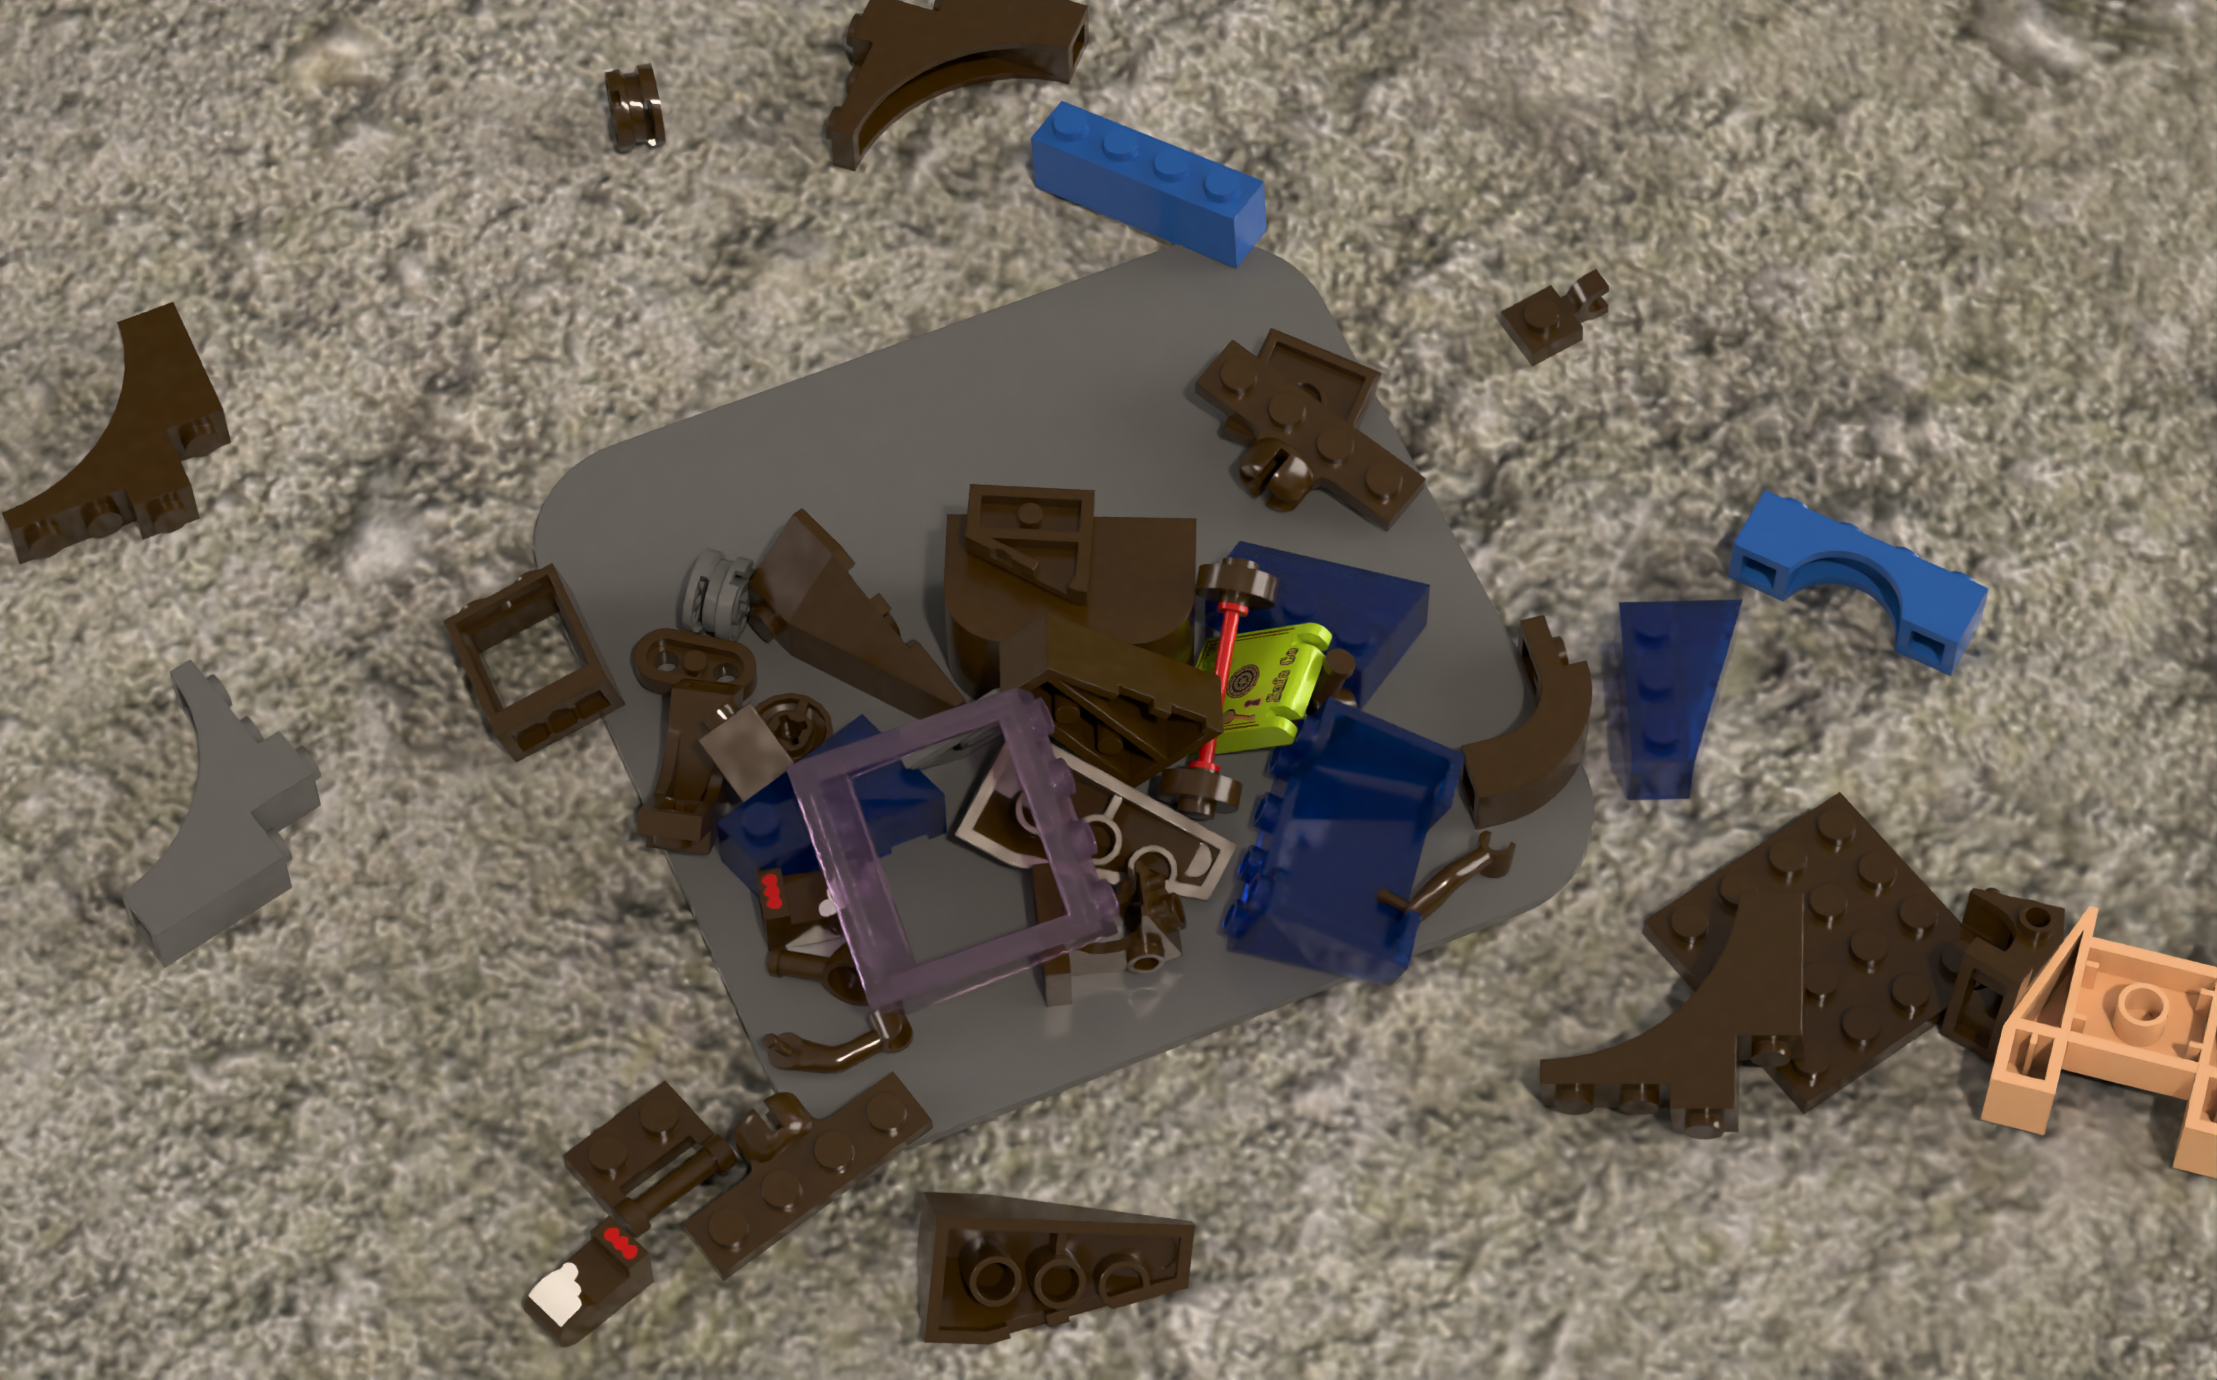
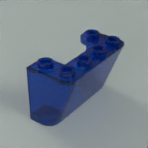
[1221,696,1465,986]

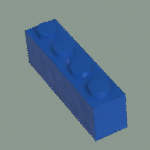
[1031,101,1267,269]

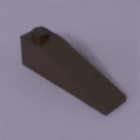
[748,508,966,727]
[954,724,1237,901]
[917,1192,1195,1345]

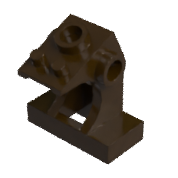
[1032,860,1187,1007]
[1940,888,2065,1063]

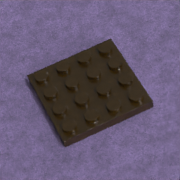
[1642,792,1988,1115]

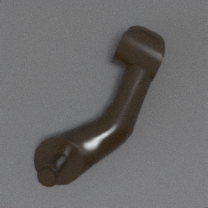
[1376,831,1516,927]
[763,1005,913,1074]

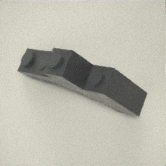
[121,659,321,968]

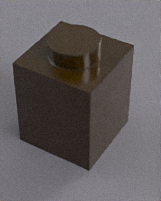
[698,699,795,802]

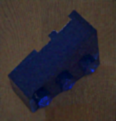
[1205,541,1430,711]

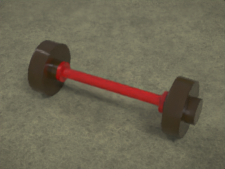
[1158,557,1279,820]

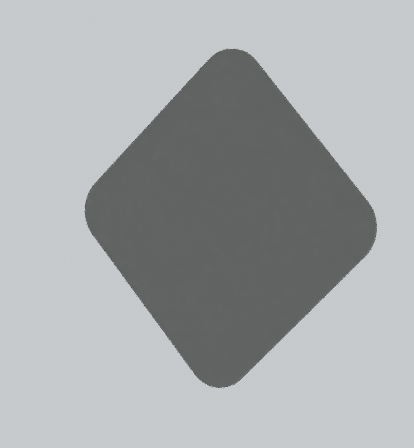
[534,244,1594,1148]

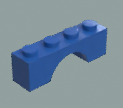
[1728,490,1989,676]

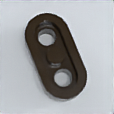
[634,628,758,701]

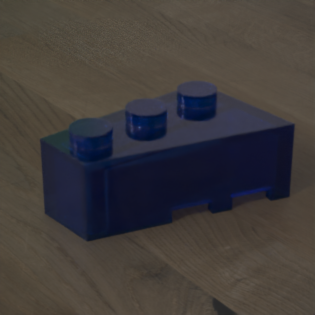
[1614,599,1743,800]
[717,714,947,898]

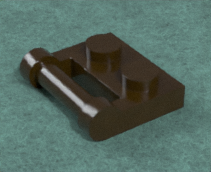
[563,1080,738,1240]

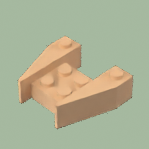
[1981,906,2217,1179]

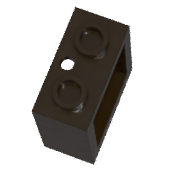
[443,563,626,763]

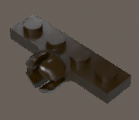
[1195,339,1426,532]
[683,1071,933,1281]

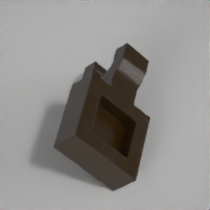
[1501,269,1609,367]

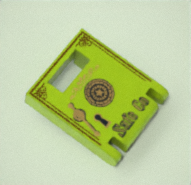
[1185,623,1332,758]

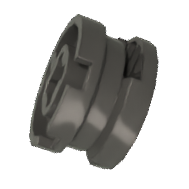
[682,548,758,642]

